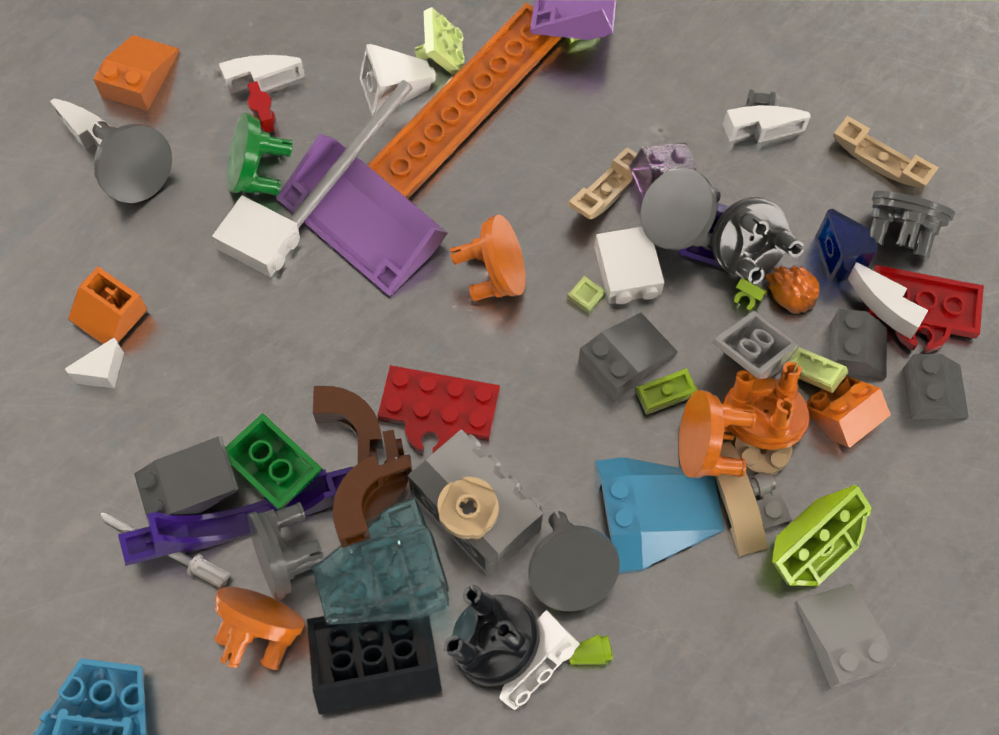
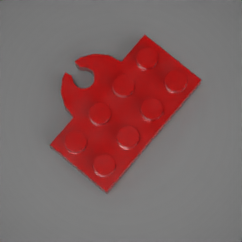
[867,265,984,353]
[377,365,500,455]

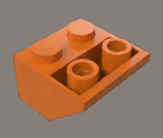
[68,266,148,345]
[806,376,891,448]

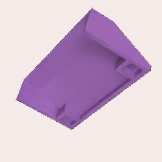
[530,0,616,40]
[276,134,448,296]

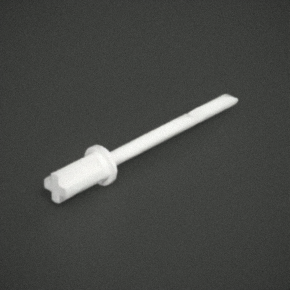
[101,513,231,588]

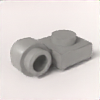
[749,472,792,531]

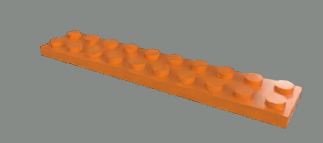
[368,2,562,199]

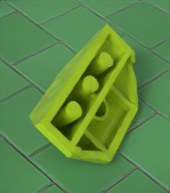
[772,485,872,586]

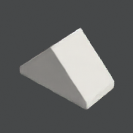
[65,338,124,389]

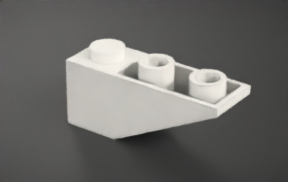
[499,610,580,710]

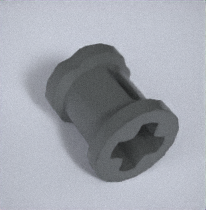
[746,89,776,107]

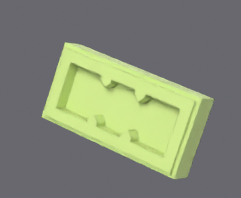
[788,347,848,393]

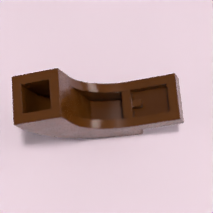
[313,386,383,464]
[364,429,412,528]
[333,455,412,548]

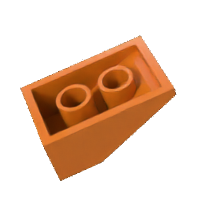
[93,35,180,111]

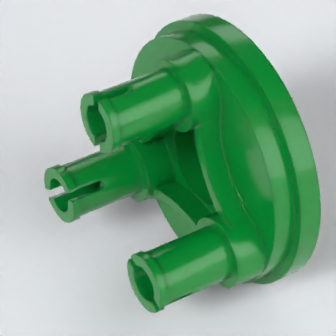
[227,112,293,196]

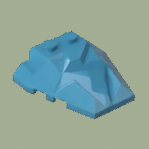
[33,658,147,735]

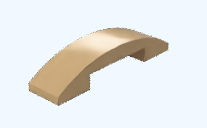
[833,116,939,188]
[568,147,648,219]
[715,441,768,557]

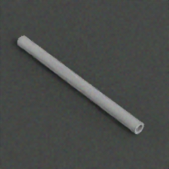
[289,80,413,228]

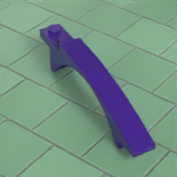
[118,466,353,566]

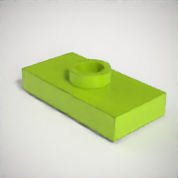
[635,368,698,415]

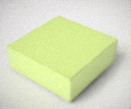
[567,276,606,314]

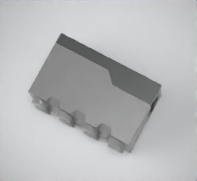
[408,430,543,577]

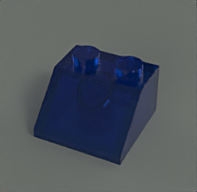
[815,209,877,283]

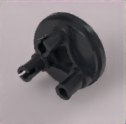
[444,585,540,686]

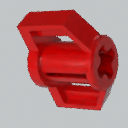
[247,81,276,133]

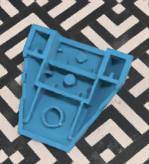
[595,457,725,573]

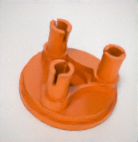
[450,214,526,302]
[724,362,809,450]
[679,390,756,478]
[214,587,305,670]

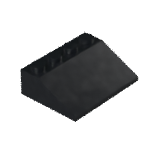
[307,597,442,715]

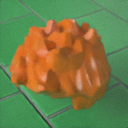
[765,265,820,314]

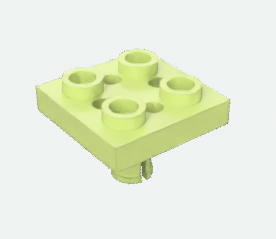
[415,7,465,76]

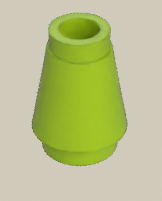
[569,634,614,665]

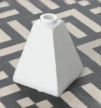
[359,44,436,117]

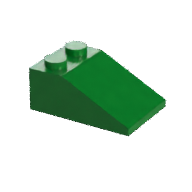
[225,413,323,510]

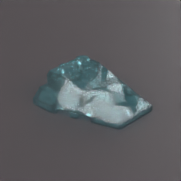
[312,497,449,625]

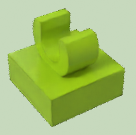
[734,278,767,310]

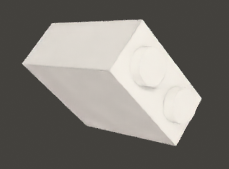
[212,195,300,277]
[594,227,664,304]

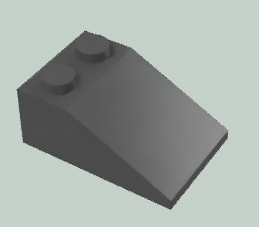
[578,312,678,402]
[134,437,239,521]

